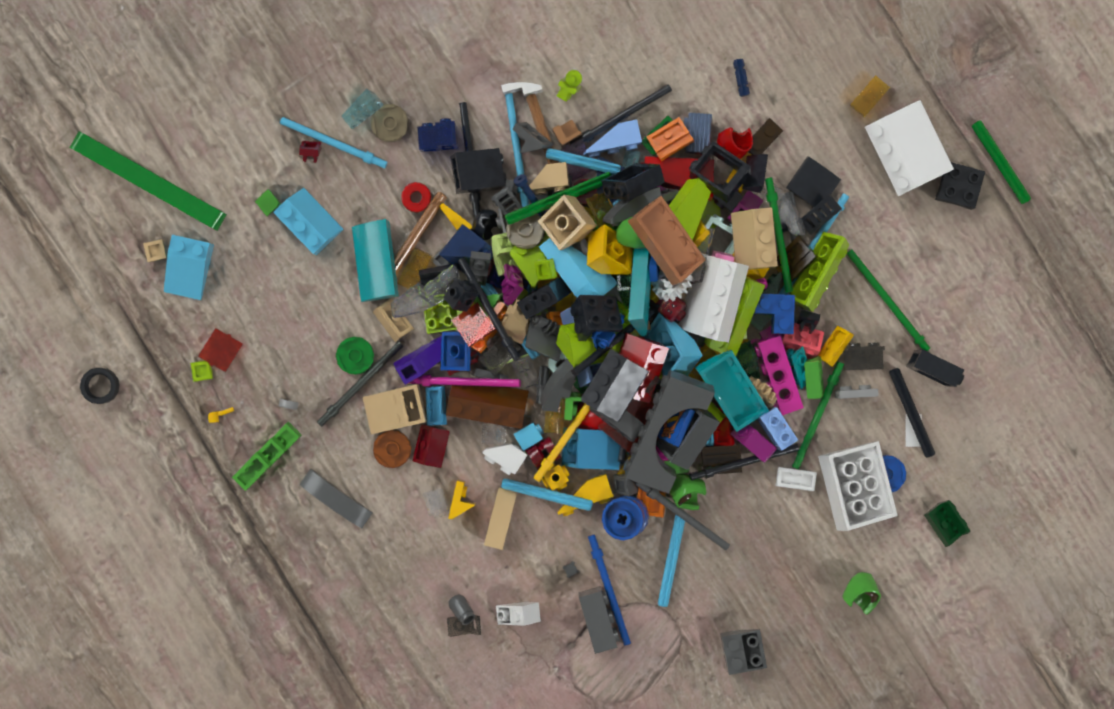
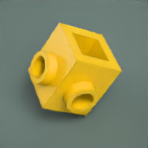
[542,462,570,491]

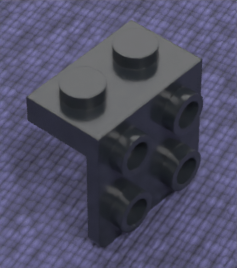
[570,295,623,341]

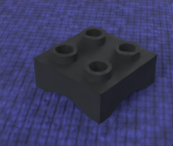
[935,162,985,210]

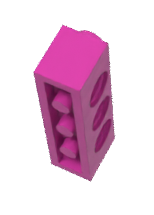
[754,334,804,415]

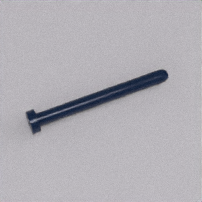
[514,174,546,217]

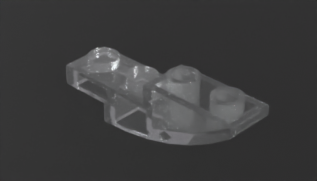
[751,184,806,236]
[390,265,460,318]

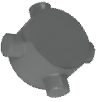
[563,561,579,578]

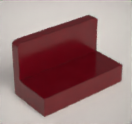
[412,424,450,468]

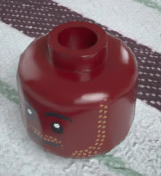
[657,296,687,322]

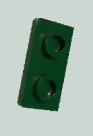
[924,500,971,547]

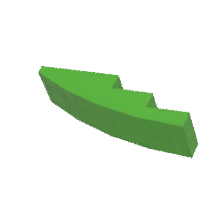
[232,422,302,491]

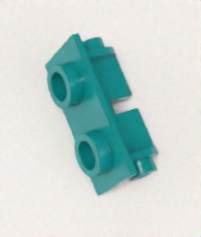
[786,346,807,389]

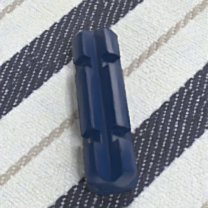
[733,59,750,97]

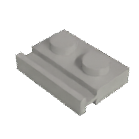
[835,385,878,399]

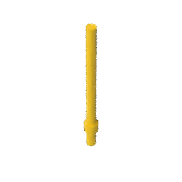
[533,403,590,482]

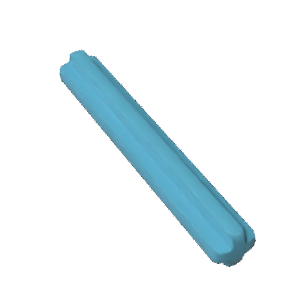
[546,148,621,174]

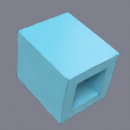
[513,422,544,451]

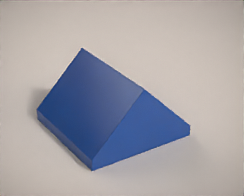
[441,332,472,371]

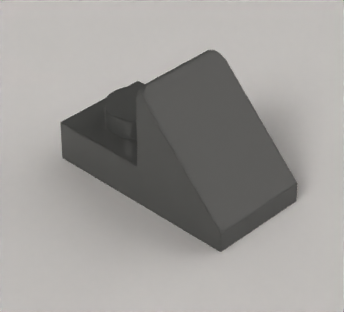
[513,122,553,153]

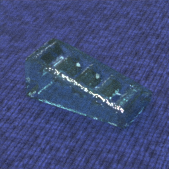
[342,88,383,129]

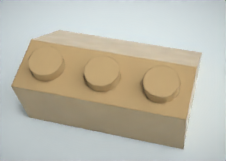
[731,207,778,270]

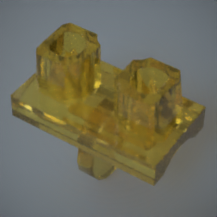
[544,399,566,434]

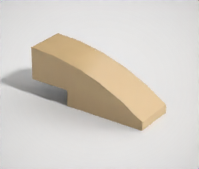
[484,488,517,550]

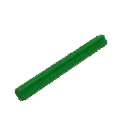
[972,120,1031,204]

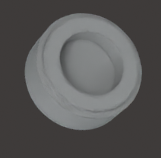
[279,399,299,410]

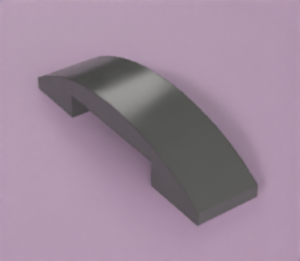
[299,469,373,528]

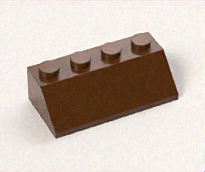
[446,385,529,429]

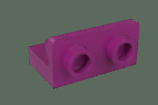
[501,263,524,306]

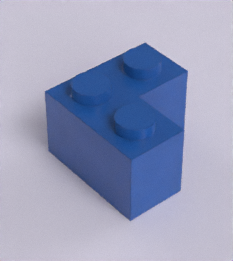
[754,294,795,334]

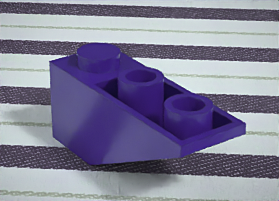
[393,335,442,385]

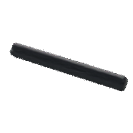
[889,368,935,458]

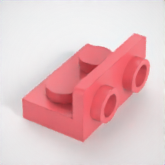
[782,323,824,359]

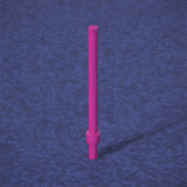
[408,375,521,387]

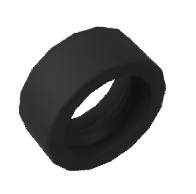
[80,368,120,404]

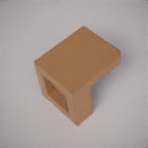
[552,120,582,147]

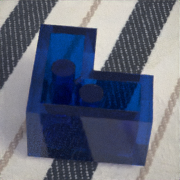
[417,118,459,152]

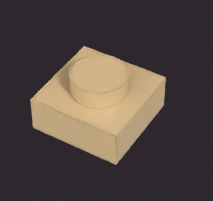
[143,239,167,263]

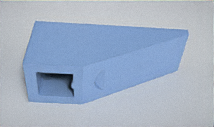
[583,120,642,158]

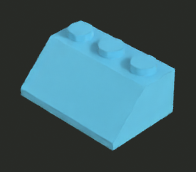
[273,188,344,255]

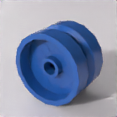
[602,496,649,541]

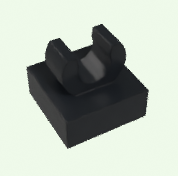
[797,310,821,334]

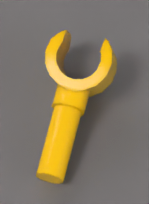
[208,407,234,423]

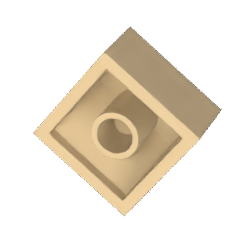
[538,195,597,250]

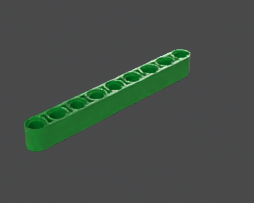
[69,131,227,231]

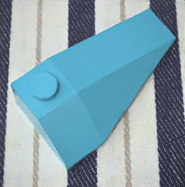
[539,238,618,298]

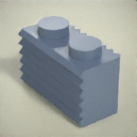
[684,113,712,154]

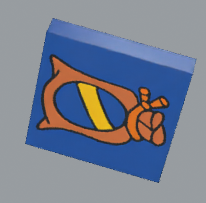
[657,409,695,447]

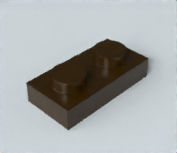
[748,118,784,155]

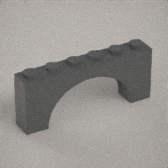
[623,370,715,494]

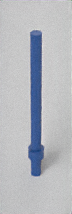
[588,534,631,646]

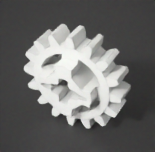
[651,269,694,302]

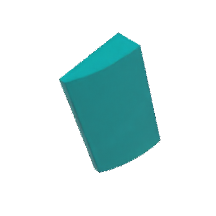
[352,219,399,302]
[628,248,651,336]
[695,350,769,432]

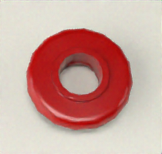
[401,182,431,212]

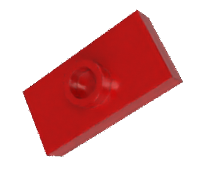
[713,407,735,446]

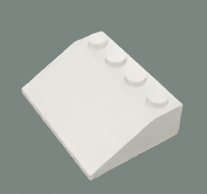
[865,100,954,196]
[679,254,749,343]
[818,441,898,531]

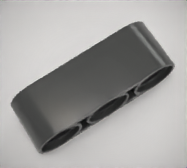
[589,407,645,442]

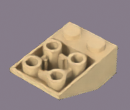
[363,384,427,434]

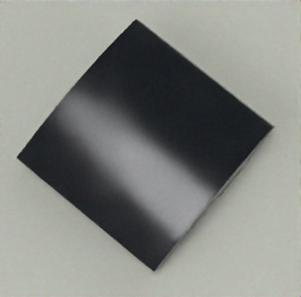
[786,156,841,210]

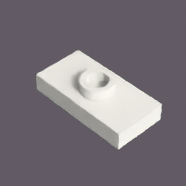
[775,467,817,491]

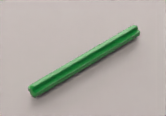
[505,172,611,225]

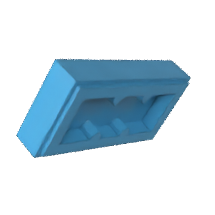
[425,386,447,426]

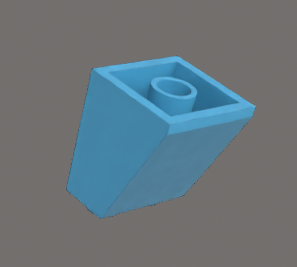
[561,427,622,470]

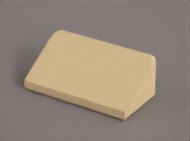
[373,298,414,342]

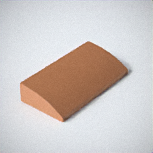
[628,196,706,285]

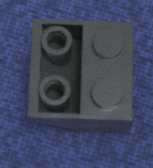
[720,629,767,675]

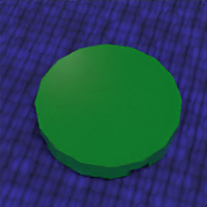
[336,337,375,375]

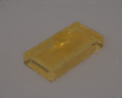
[850,75,890,117]

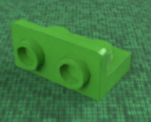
[564,392,582,420]

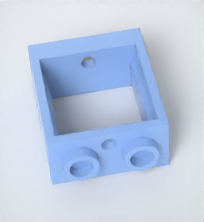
[757,407,798,451]

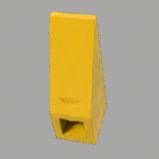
[557,474,613,517]

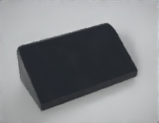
[742,154,768,193]

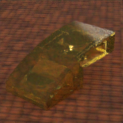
[397,247,432,292]

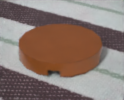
[373,430,412,468]

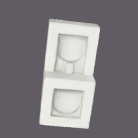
[501,82,542,98]

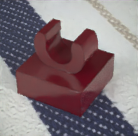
[299,141,322,163]

